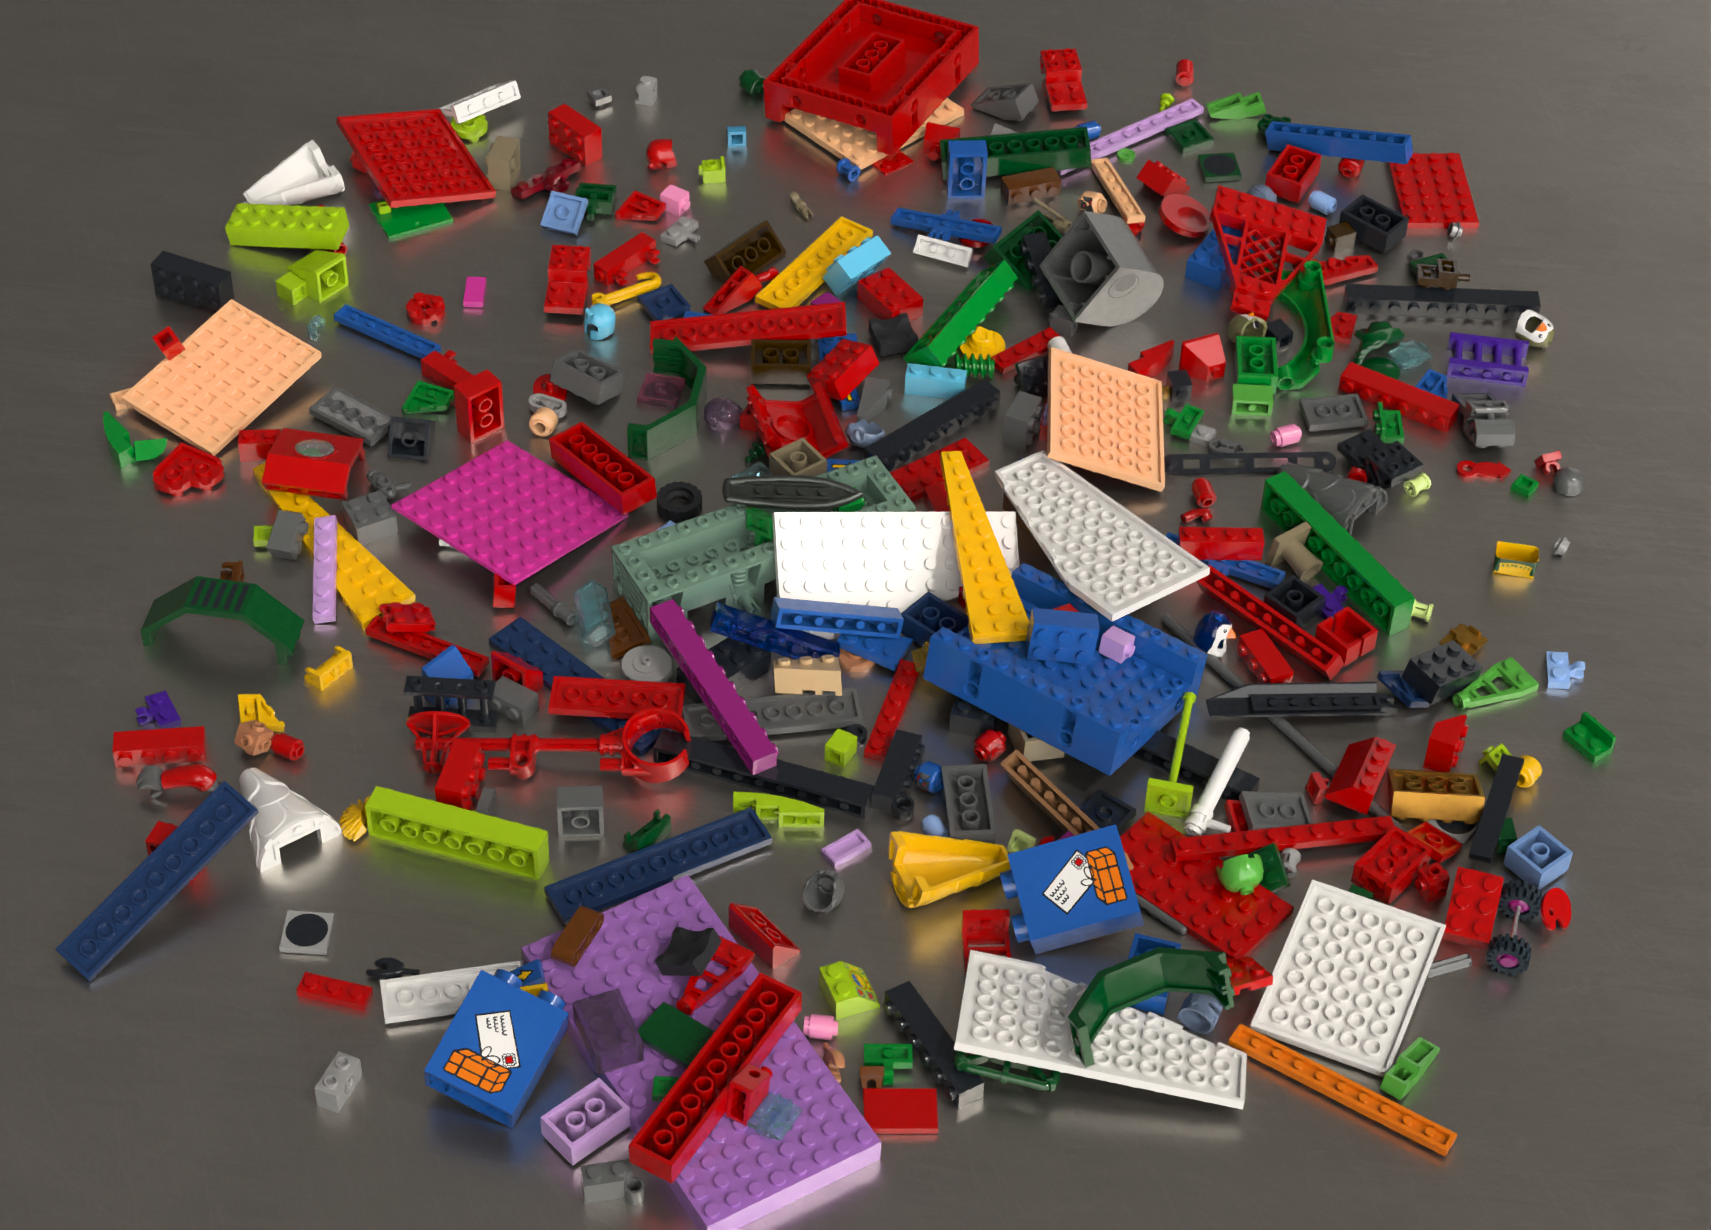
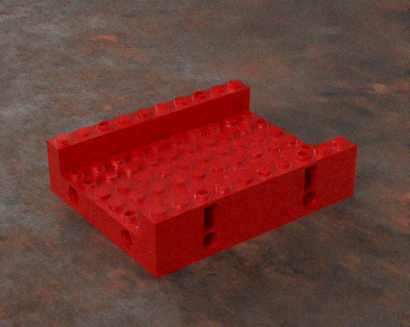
[763,0,979,156]

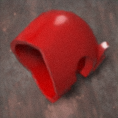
[646,139,677,170]

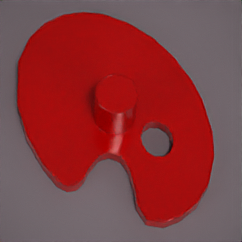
[533,374,567,401]
[1540,887,1572,931]

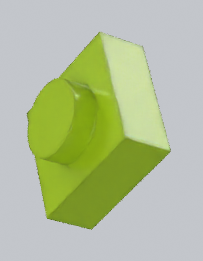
[253,525,273,547]

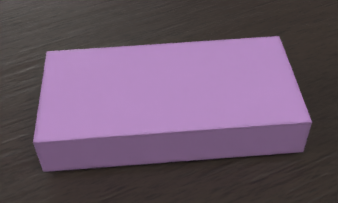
[821,829,871,868]

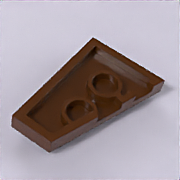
[604,596,651,661]

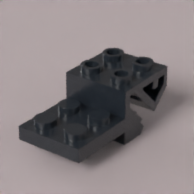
[1337,429,1424,489]

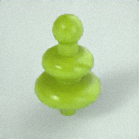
[1159,93,1174,112]

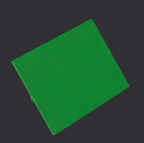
[369,200,453,239]

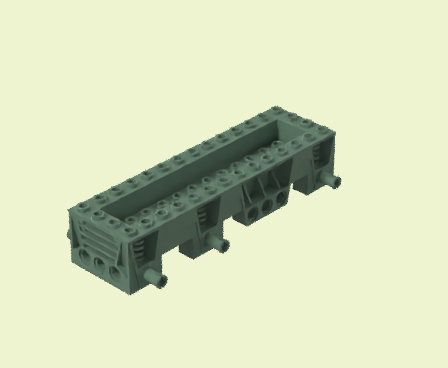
[611,455,916,642]

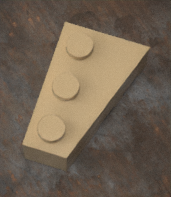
[773,655,842,696]

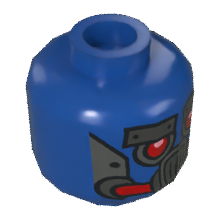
[914,761,944,794]

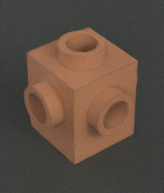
[234,720,273,755]

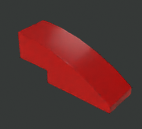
[1128,339,1175,378]

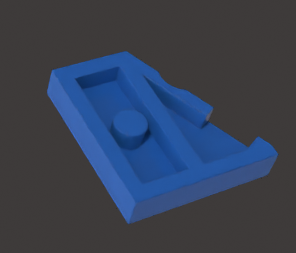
[1415,369,1448,399]

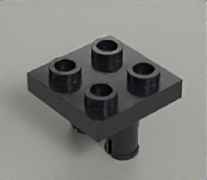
[1014,353,1048,398]

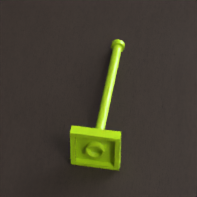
[1144,692,1196,820]

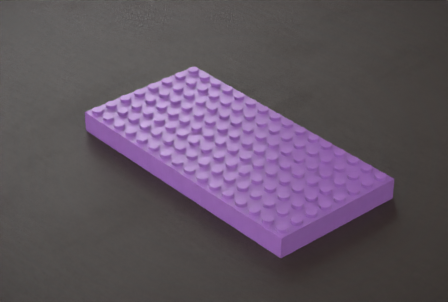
[521,875,881,1230]

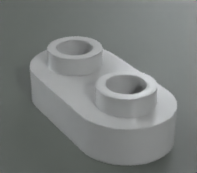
[528,393,567,419]

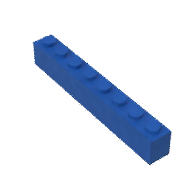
[1265,121,1413,164]

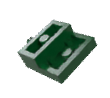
[575,182,617,221]

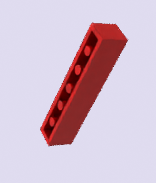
[1338,362,1460,432]

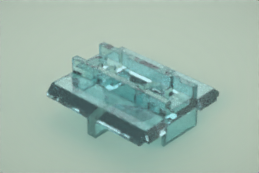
[1388,340,1434,370]
[747,1093,803,1141]

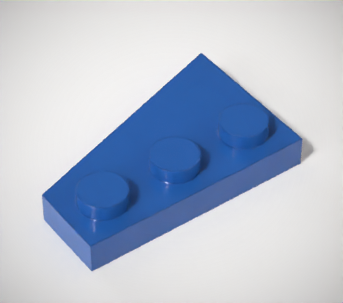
[836,634,913,671]

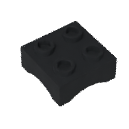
[869,313,918,357]
[655,927,722,976]

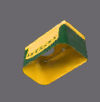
[1493,541,1539,579]

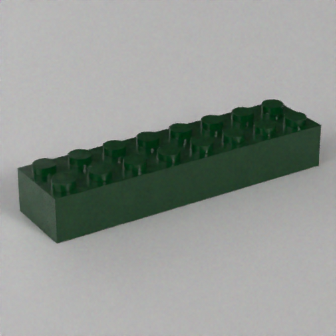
[939,127,1091,180]

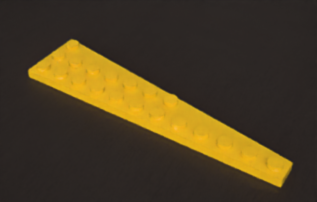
[940,451,1029,644]
[253,462,416,630]

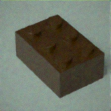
[751,339,811,385]

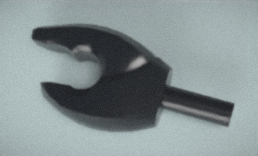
[366,957,420,980]

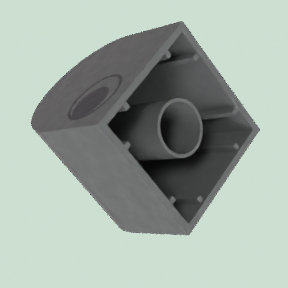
[1039,211,1164,326]

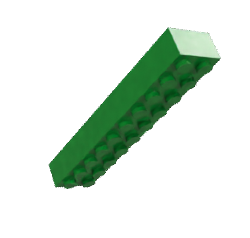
[1260,471,1415,637]

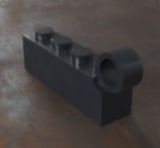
[871,729,925,821]

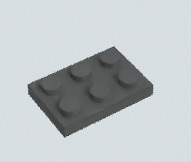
[1299,394,1368,431]
[1239,791,1313,830]

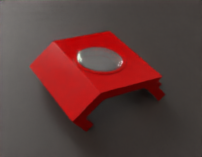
[262,428,366,501]

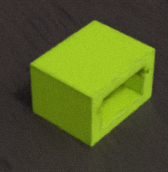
[377,201,391,215]

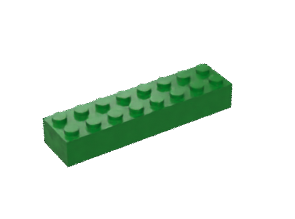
[903,260,1018,367]

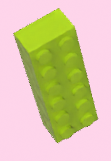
[225,203,350,250]

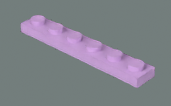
[313,515,337,624]

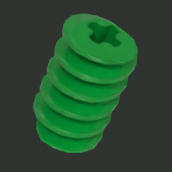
[954,353,995,379]

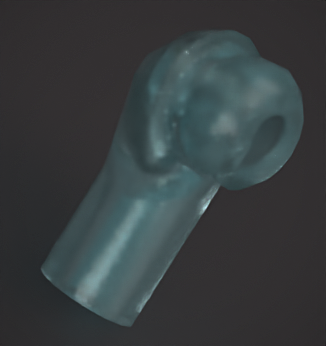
[307,315,326,341]

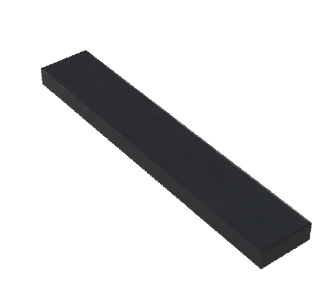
[1468,753,1524,864]

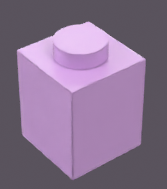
[1098,626,1135,663]

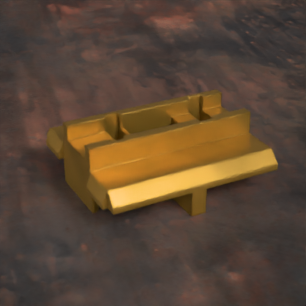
[1439,623,1488,656]

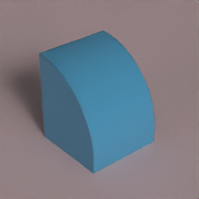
[726,126,746,147]

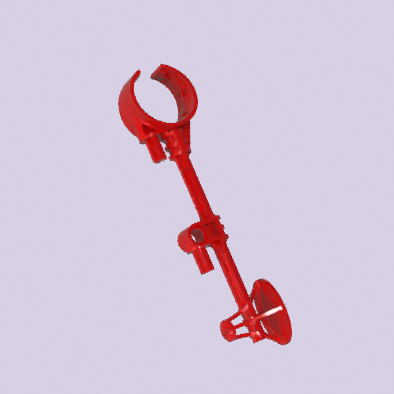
[406,708,691,783]

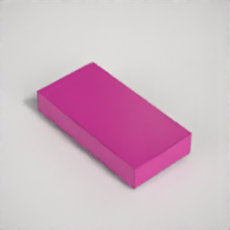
[463,277,487,307]

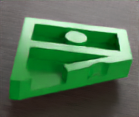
[401,380,454,415]

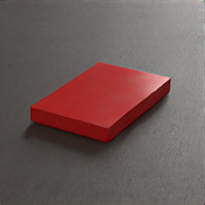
[863,1088,938,1134]

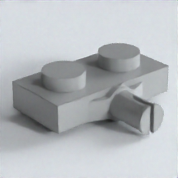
[660,216,700,247]

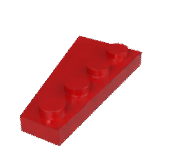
[1292,255,1378,286]

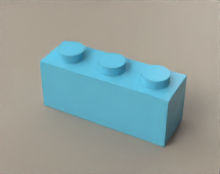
[904,363,967,399]

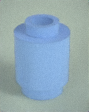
[1308,191,1337,215]
[921,815,950,838]

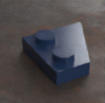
[1377,670,1430,708]

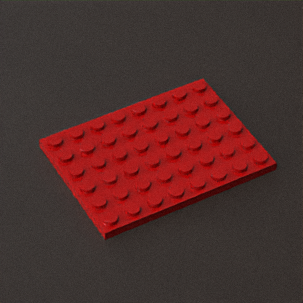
[336,109,496,208]

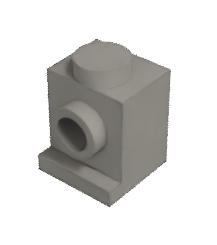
[635,76,658,106]

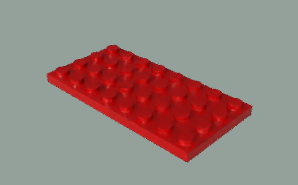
[1120,812,1294,959]

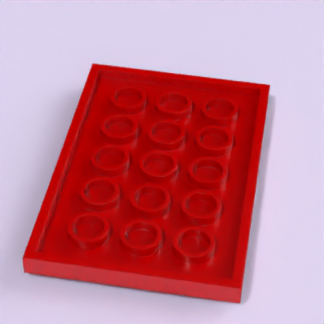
[1387,153,1479,229]

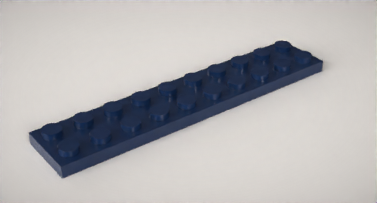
[489,616,672,757]
[55,781,259,982]
[544,807,772,925]

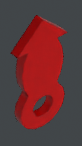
[1456,460,1511,480]

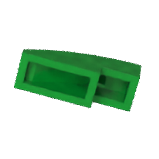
[103,411,136,469]

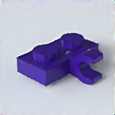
[1312,583,1348,620]
[135,690,182,729]

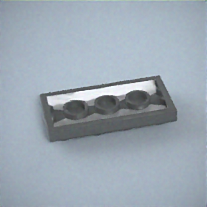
[309,386,394,447]

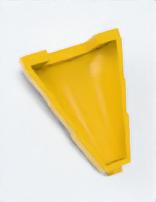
[888,831,1011,908]

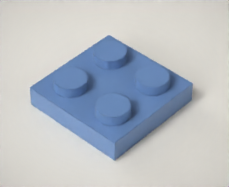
[540,191,588,236]

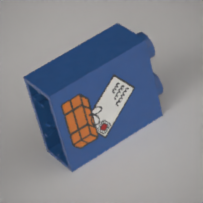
[1000,824,1144,954]
[424,969,568,1129]

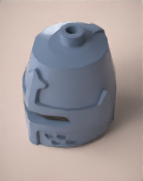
[1177,993,1223,1034]

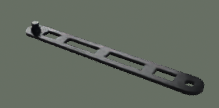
[1164,452,1336,475]

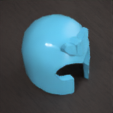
[584,303,616,340]

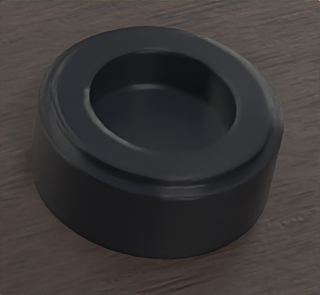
[845,724,867,746]

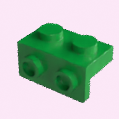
[1372,402,1405,444]

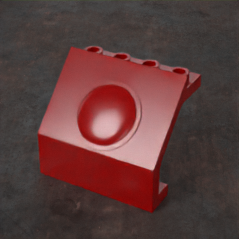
[746,381,849,459]

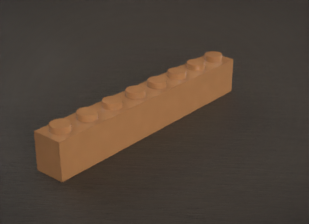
[1000,749,1134,871]

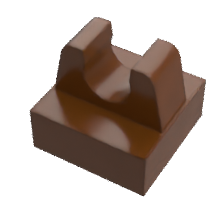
[859,1066,884,1089]

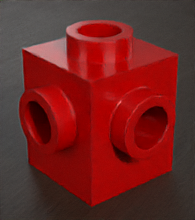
[1414,862,1450,903]

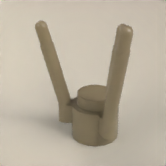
[1033,198,1072,235]

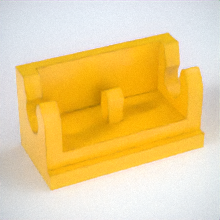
[304,645,353,691]

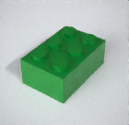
[1234,336,1278,395]

